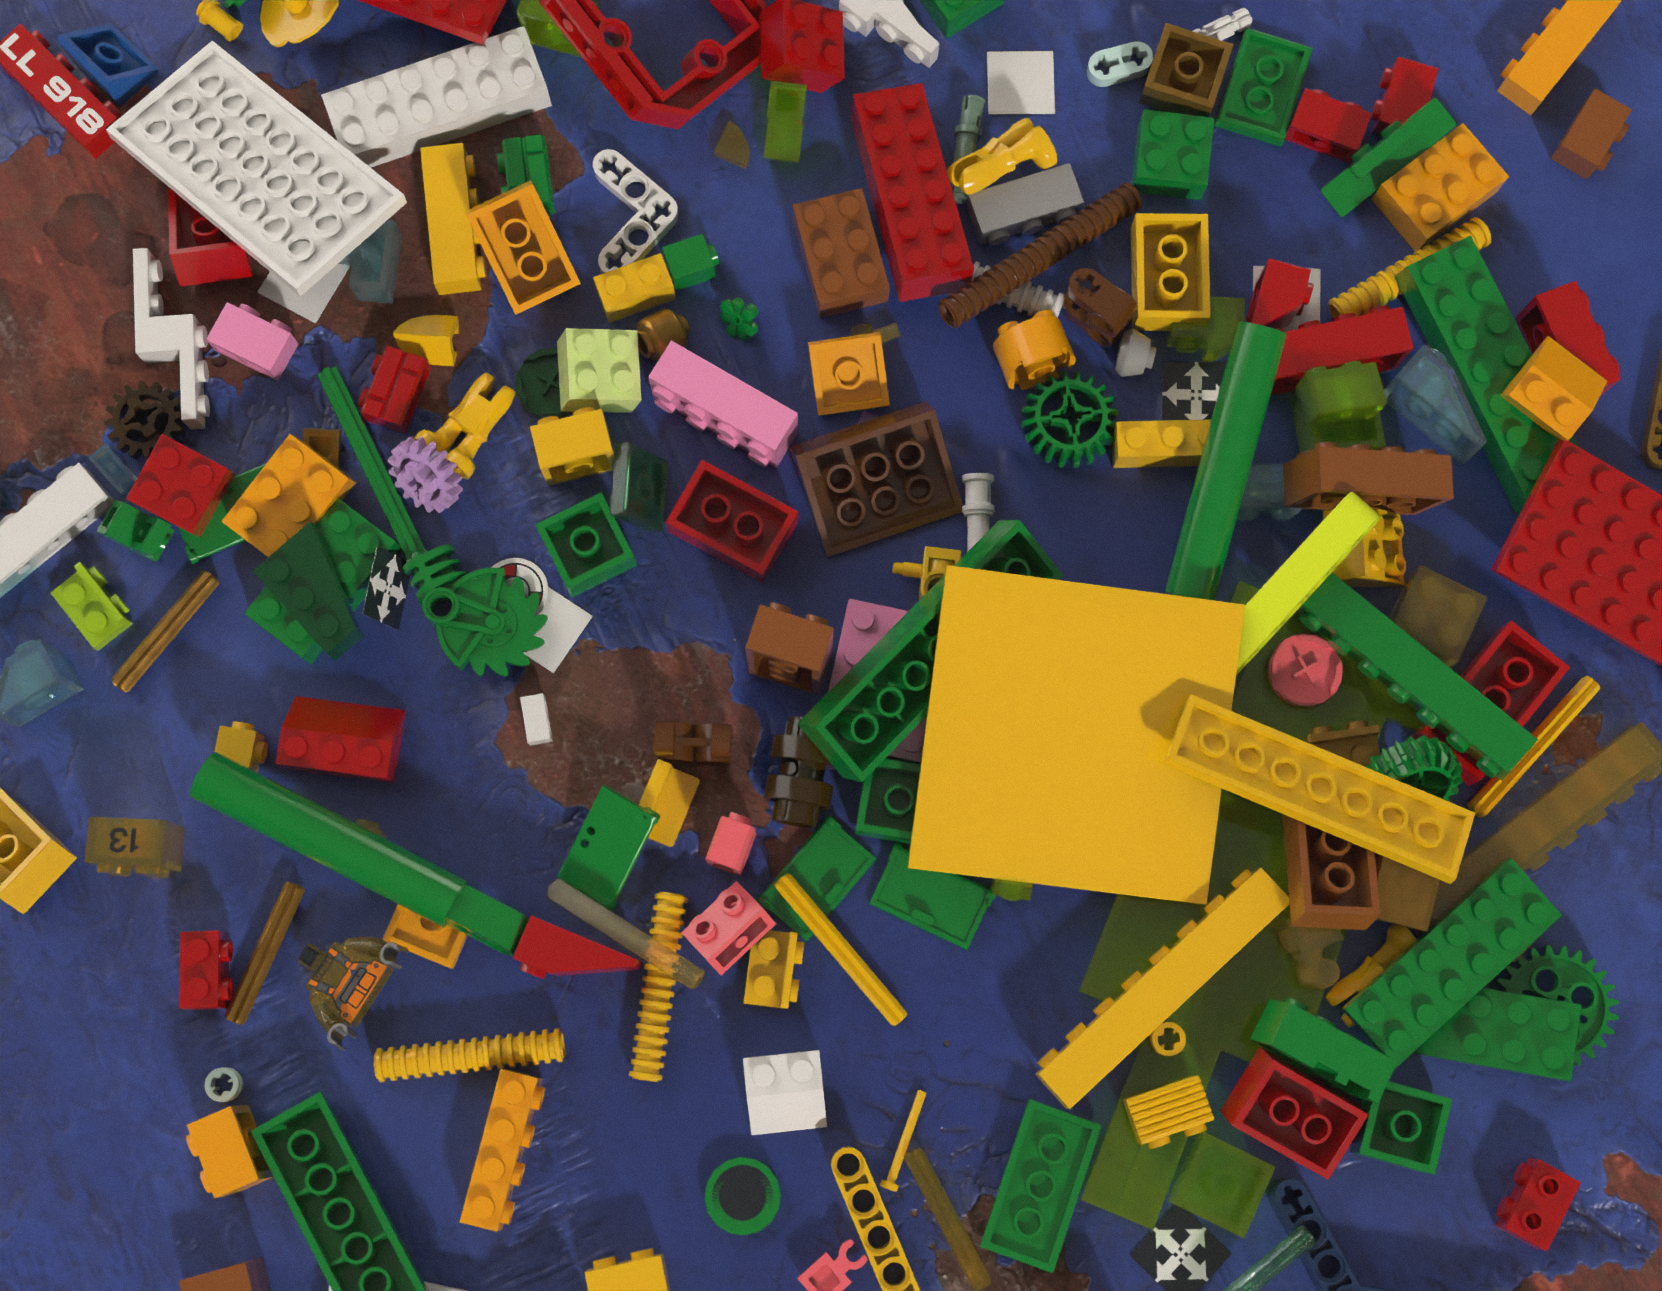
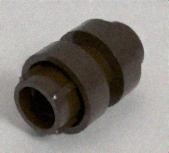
[764,716,835,828]

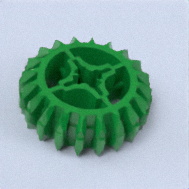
[1021,370,1119,468]
[1364,735,1463,802]

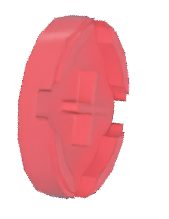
[1267,633,1343,708]

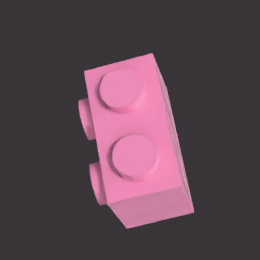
[206,302,298,381]

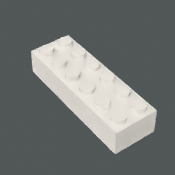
[321,26,552,168]

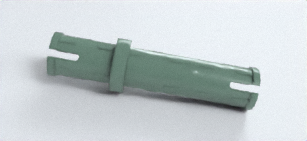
[950,95,985,204]

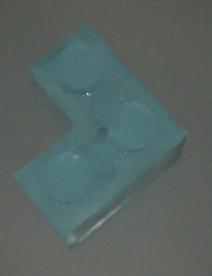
[338,220,402,304]

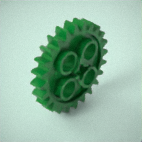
[1495,945,1619,1066]

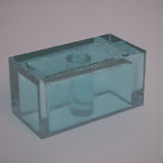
[88,443,138,496]

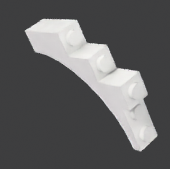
[839,0,940,68]

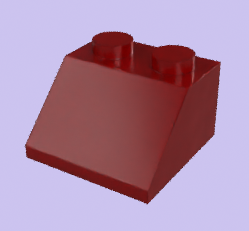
[1245,258,1314,329]

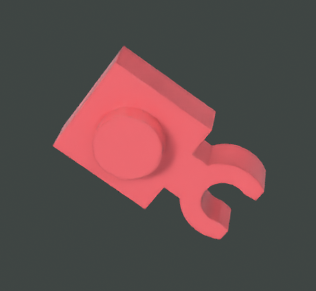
[797,1239,868,1291]

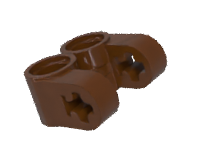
[1062,268,1138,348]
[654,720,733,766]

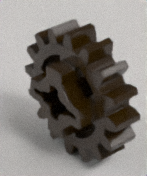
[104,381,186,460]

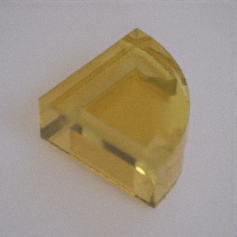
[714,121,750,170]

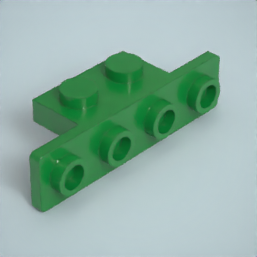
[1321,98,1456,217]

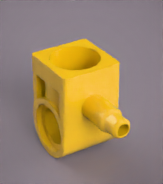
[892,546,962,600]

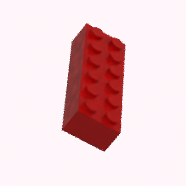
[850,83,974,302]

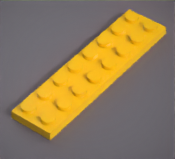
[1164,694,1475,884]

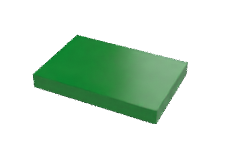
[1214,27,1313,147]

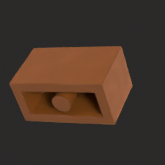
[1550,89,1632,179]

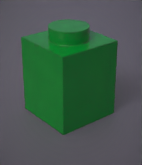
[662,234,720,291]

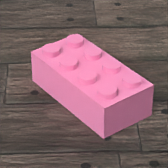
[648,340,798,468]

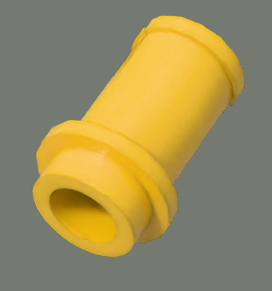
[196,0,243,42]

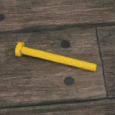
[879,1090,927,1192]

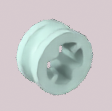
[204,1067,243,1102]

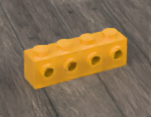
[460,1069,545,1232]

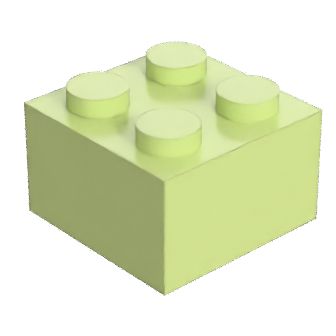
[557,328,641,413]

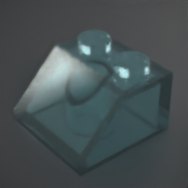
[0,639,84,727]

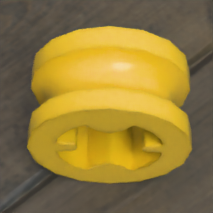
[1149,1022,1186,1057]

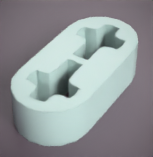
[1086,41,1153,87]

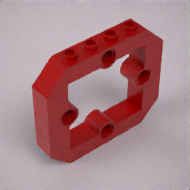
[539,0,768,129]

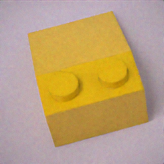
[0,787,77,915]

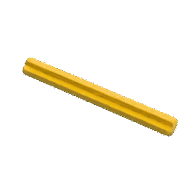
[1468,676,1600,818]
[774,873,907,1026]

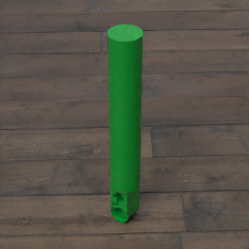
[1165,322,1287,601]
[190,752,529,956]

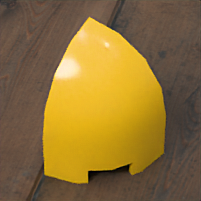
[393,315,459,366]

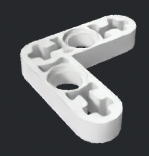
[593,149,679,274]

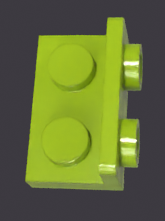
[50,562,133,651]

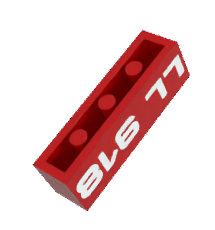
[0,23,123,160]

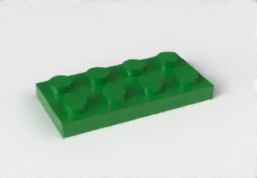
[1414,988,1582,1082]
[979,1099,1102,1273]

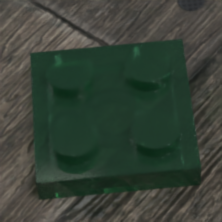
[609,442,668,532]

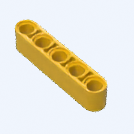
[831,1146,920,1291]

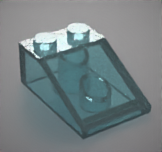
[1379,344,1487,465]

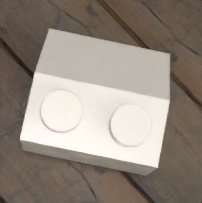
[743,1050,827,1135]

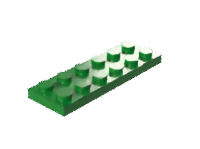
[1341,858,1562,1068]

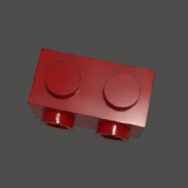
[179,930,233,1010]
[1495,1158,1581,1251]

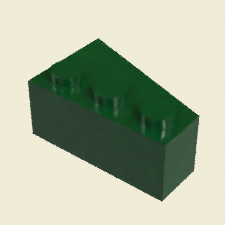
[253,521,364,661]

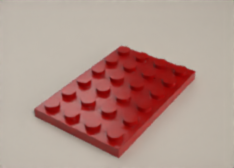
[1491,440,1662,667]

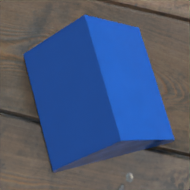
[57,23,159,107]

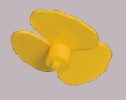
[260,0,339,47]

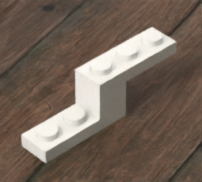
[133,248,210,430]

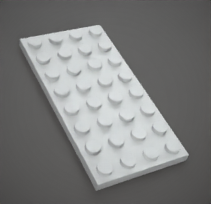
[106,41,407,297]

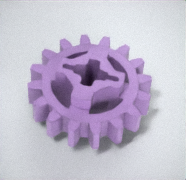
[388,437,463,513]

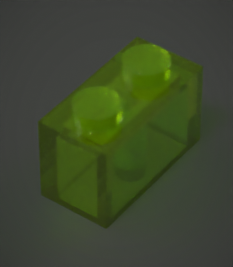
[1295,361,1387,428]

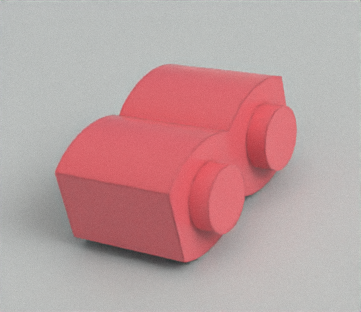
[705,812,757,876]

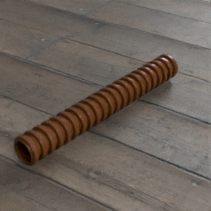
[938,182,1142,329]

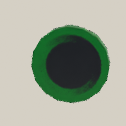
[704,1157,781,1235]

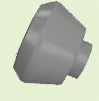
[1115,328,1156,377]

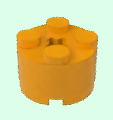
[993,310,1076,390]

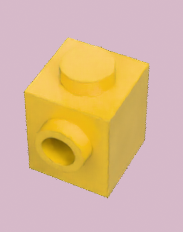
[214,721,268,773]

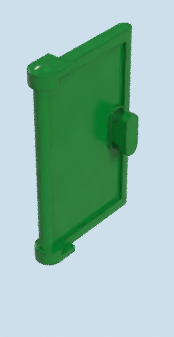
[178,463,266,564]
[557,785,661,912]
[755,814,876,942]
[869,843,997,950]

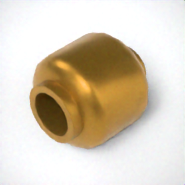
[637,308,690,361]

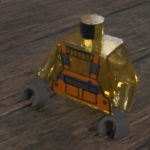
[298,936,409,1051]

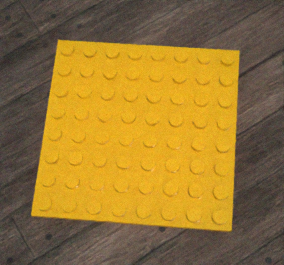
[907,565,1245,905]

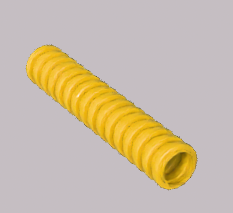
[1328,217,1491,319]
[629,892,688,1082]
[374,1028,565,1083]

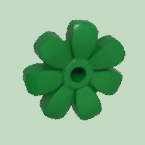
[720,297,758,341]

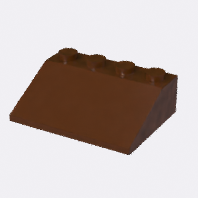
[790,401,963,557]

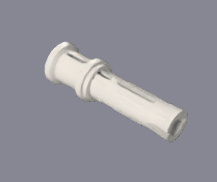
[962,473,994,552]

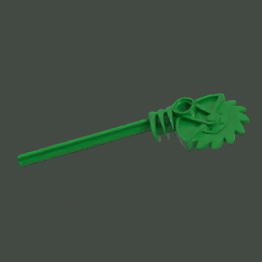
[317,366,548,677]

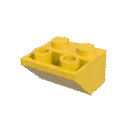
[1323,506,1406,587]

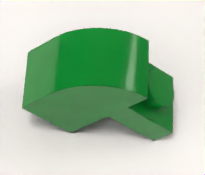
[96,500,175,562]

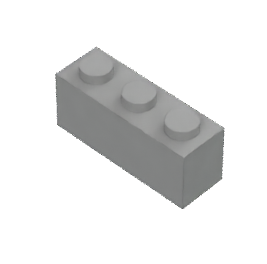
[966,163,1084,245]

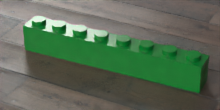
[1296,573,1538,781]

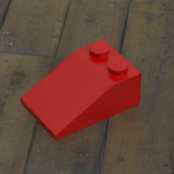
[168,187,252,287]
[513,915,642,979]

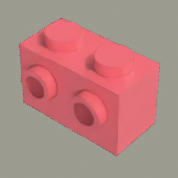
[681,881,776,976]

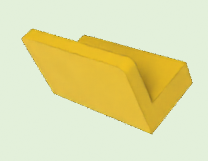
[639,759,700,847]

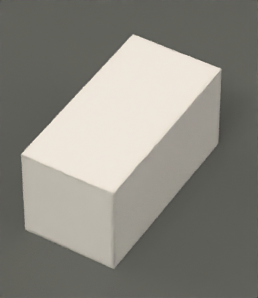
[520,693,553,746]

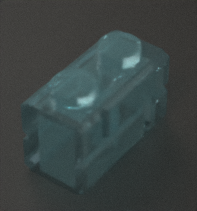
[1237,464,1302,520]

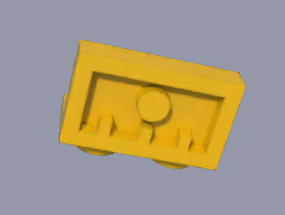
[743,930,804,1010]

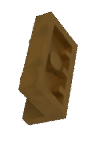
[1301,720,1381,766]

